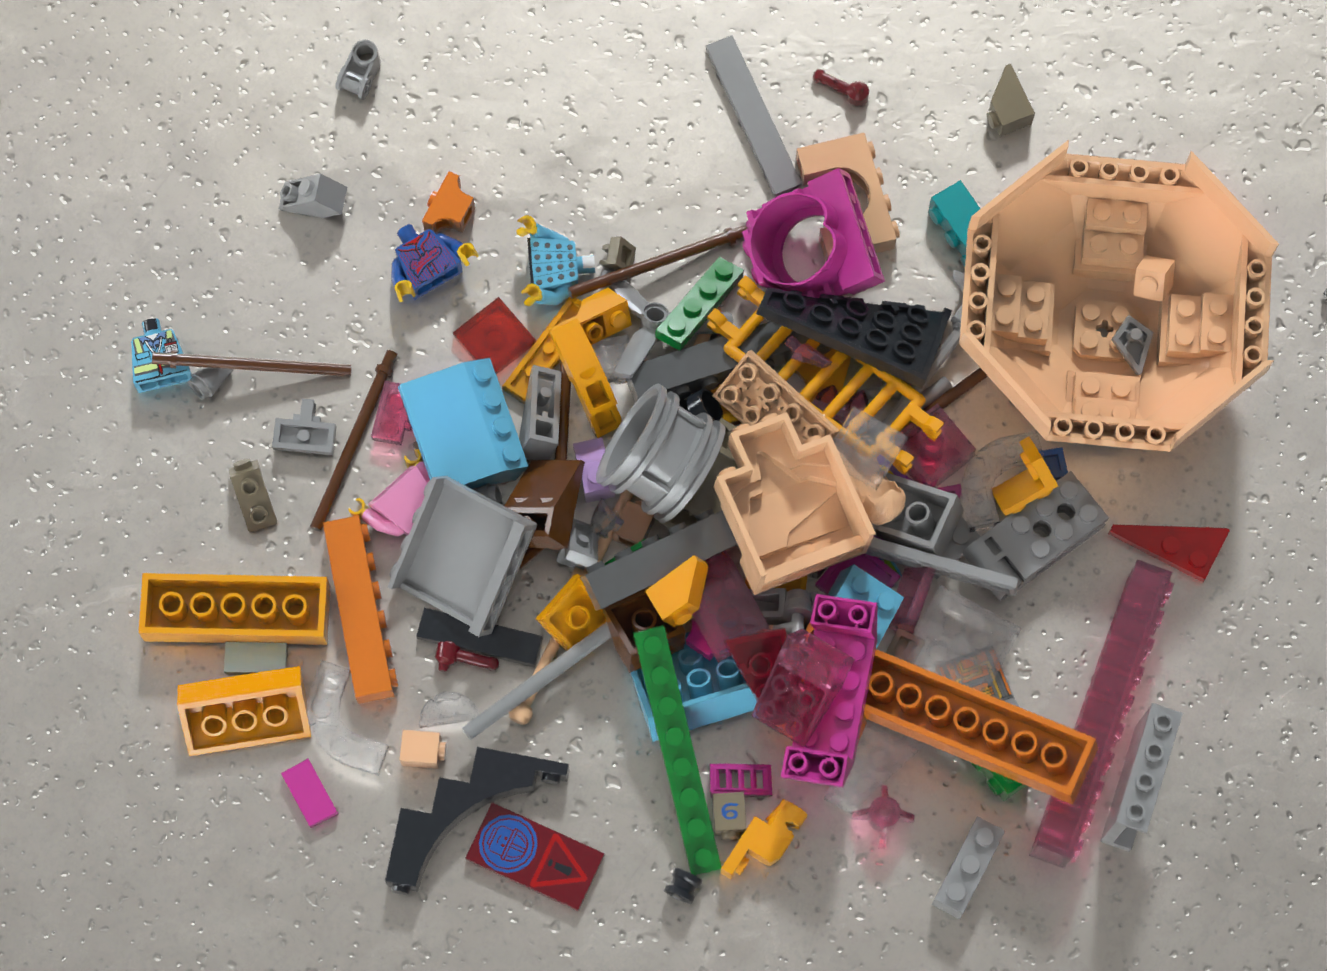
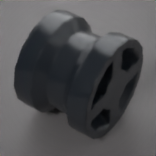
[664,868,702,904]

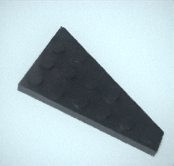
[756,288,952,388]

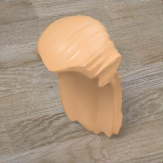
[835,436,906,525]

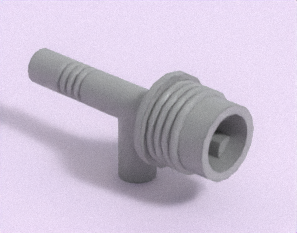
[773,589,812,667]

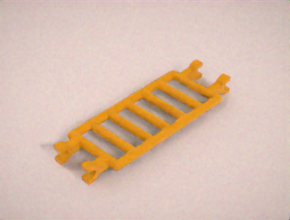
[707,275,944,476]

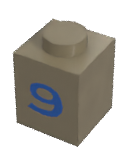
[712,792,746,840]

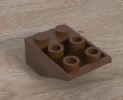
[504,460,585,549]

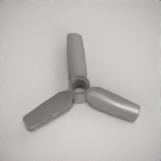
[601,269,733,379]

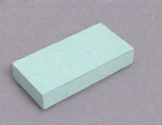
[224,642,288,674]

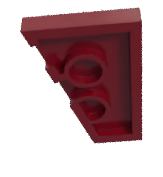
[723,628,800,726]

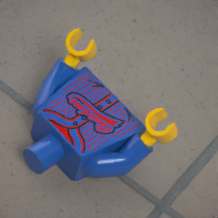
[391,224,479,302]

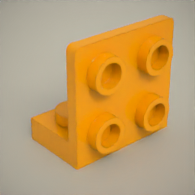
[991,436,1058,516]

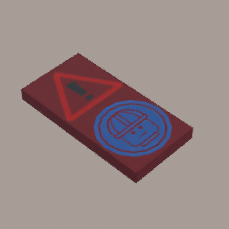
[465,802,605,912]

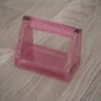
[888,567,936,634]

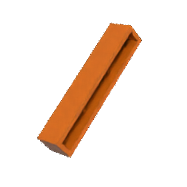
[323,515,398,704]

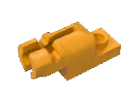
[721,799,807,879]

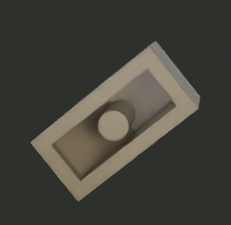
[986,64,1035,137]

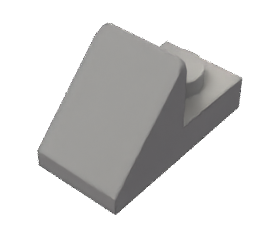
[557,519,598,570]

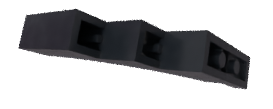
[385,747,570,895]

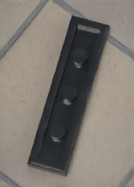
[416,608,543,667]

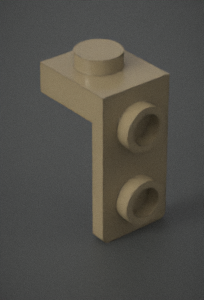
[229,459,277,532]

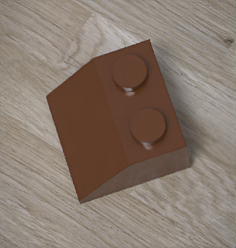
[602,584,686,673]

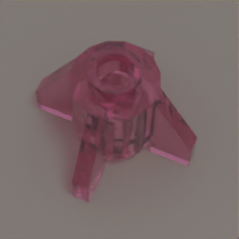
[851,785,914,849]

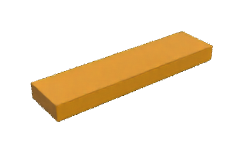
[502,297,582,404]

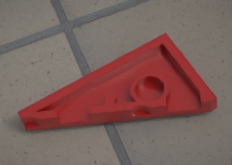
[1108,524,1230,582]

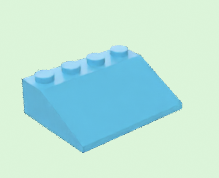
[398,358,529,489]
[630,621,760,742]

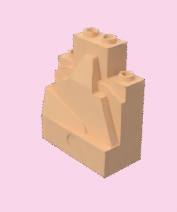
[714,412,875,595]

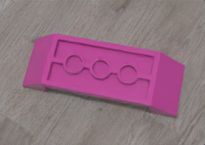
[781,594,878,788]

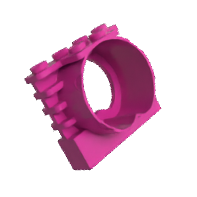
[742,168,885,298]

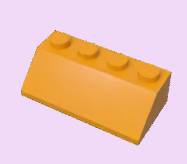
[177,666,311,756]

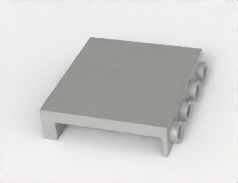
[388,476,538,637]
[1100,703,1183,852]

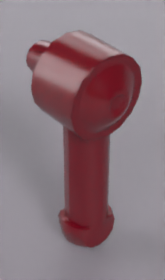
[812,69,869,107]
[435,641,499,672]

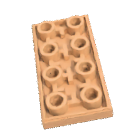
[713,350,840,445]

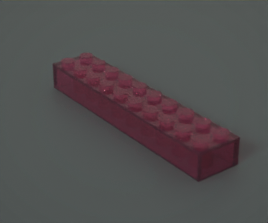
[1029,559,1174,869]

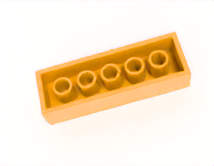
[138,573,331,645]

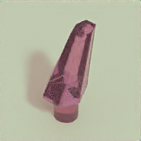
[785,336,832,368]

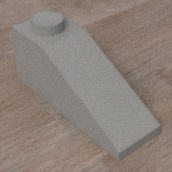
[519,365,562,460]

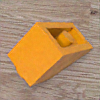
[645,555,709,627]

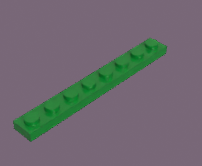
[633,625,722,875]

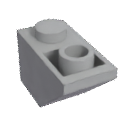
[278,173,348,218]

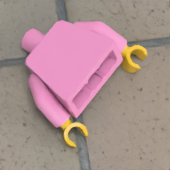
[348,449,430,536]

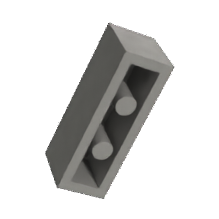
[932,816,1005,919]

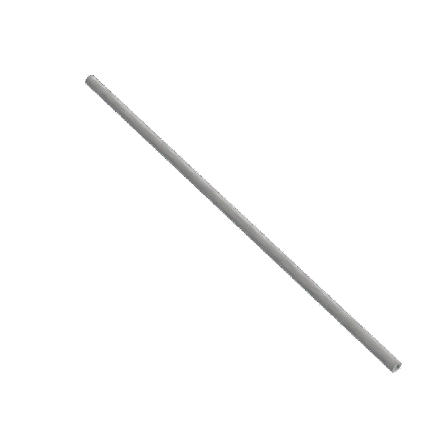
[462,376,952,740]

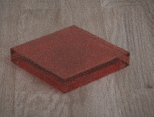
[452,297,536,374]

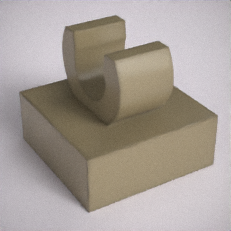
[599,236,636,271]

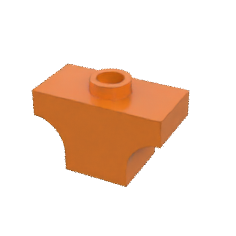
[422,171,475,234]

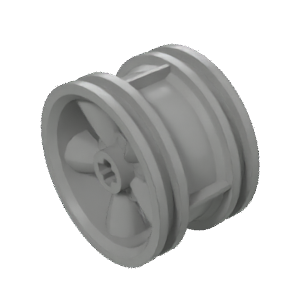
[596,383,725,523]

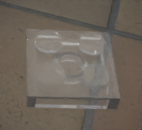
[833,406,907,491]

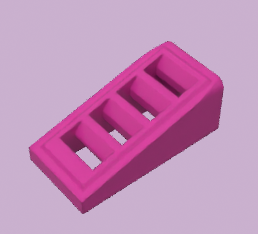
[709,764,772,798]

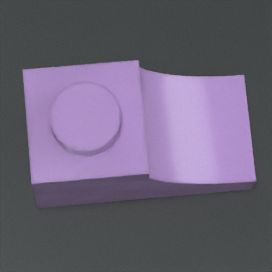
[573,437,615,503]

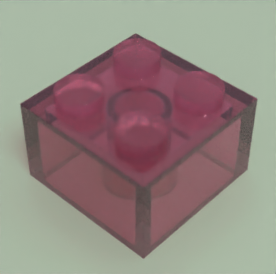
[891,403,976,488]

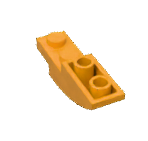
[548,316,622,438]

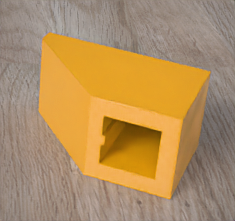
[576,287,632,345]

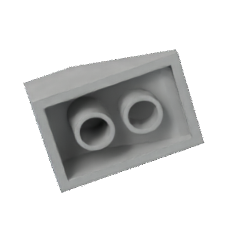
[871,472,964,557]

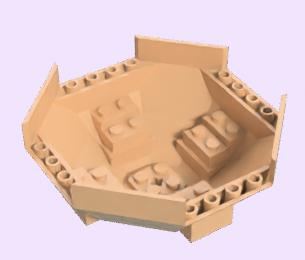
[959,140,1279,452]

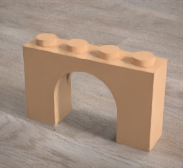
[795,132,900,262]

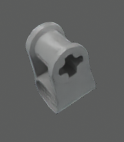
[335,40,381,100]

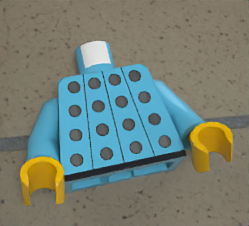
[516,215,595,307]

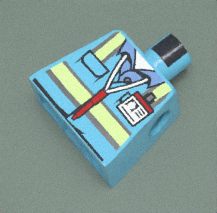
[131,318,192,393]

